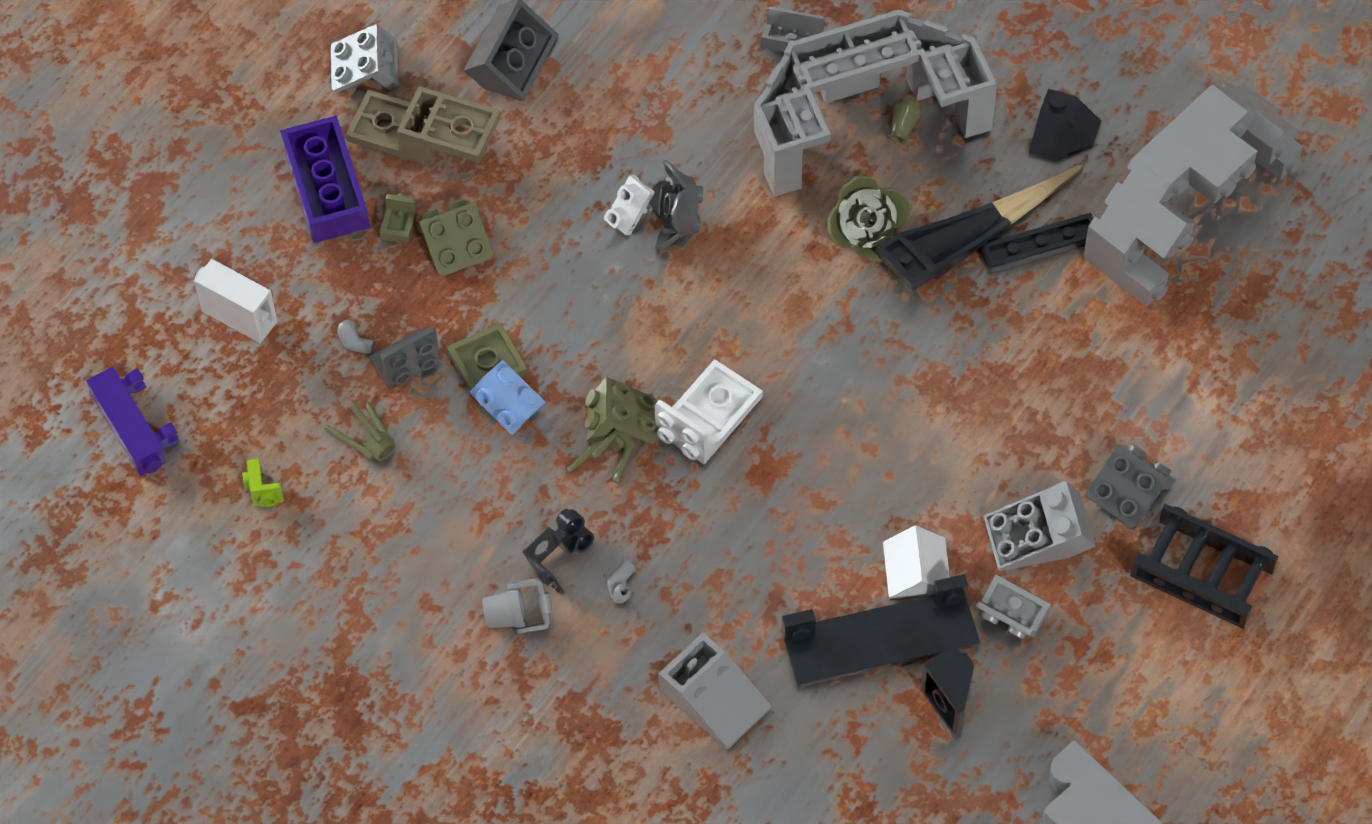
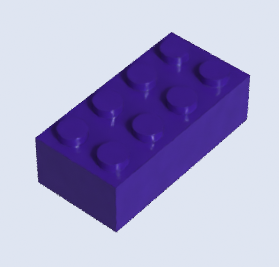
[280,115,370,244]

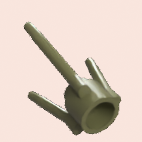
[324,402,396,461]
[567,428,636,483]

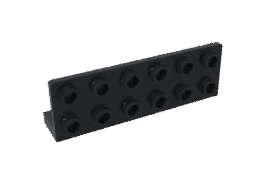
[782,574,980,687]

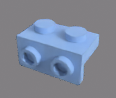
[470,360,546,435]

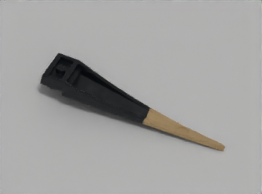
[876,165,1083,292]

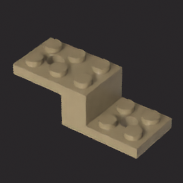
[346,86,501,166]

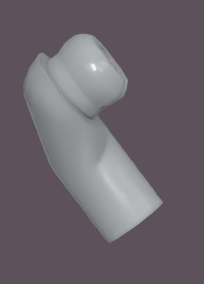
[337,319,375,355]
[607,560,636,604]

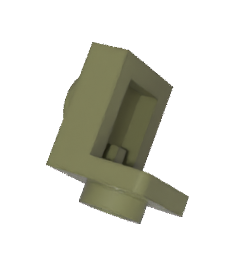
[380,194,417,243]

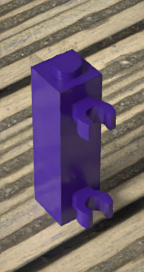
[86,367,179,476]

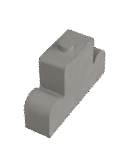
[1042,740,1163,824]

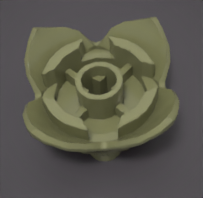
[827,175,912,262]

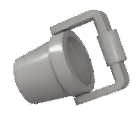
[482,578,552,634]

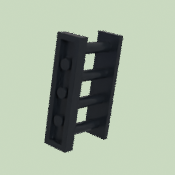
[1130,504,1279,629]

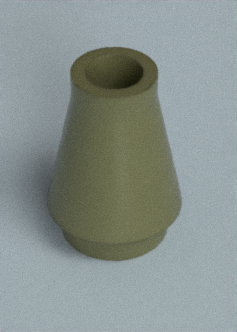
[889,98,921,144]

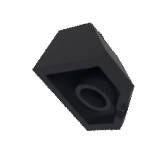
[1029,88,1102,162]

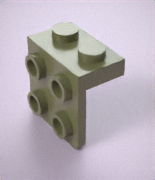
[415,199,493,276]
[585,376,658,446]

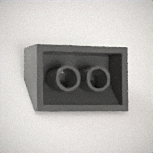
[464,0,559,101]

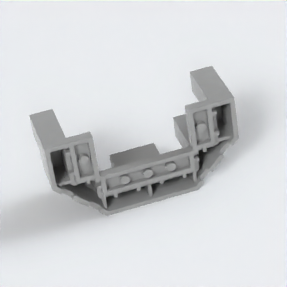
[754,9,997,197]
[1083,83,1303,307]

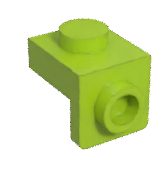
[242,458,284,507]

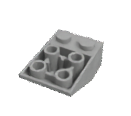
[983,481,1096,571]
[658,632,772,750]

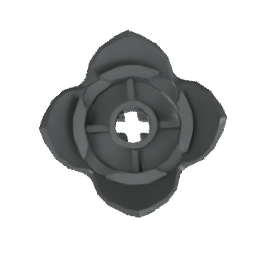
[650,160,703,249]

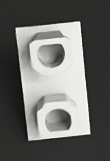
[603,175,655,235]

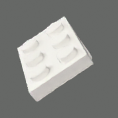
[655,359,763,464]

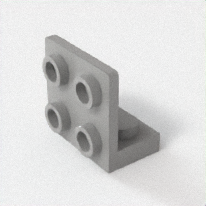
[331,24,399,93]

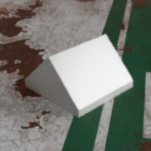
[883,525,950,600]

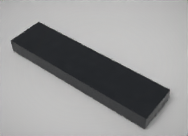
[980,213,1093,274]

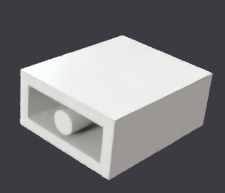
[194,259,278,344]

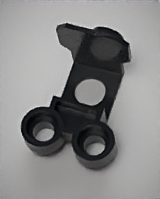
[522,509,594,594]

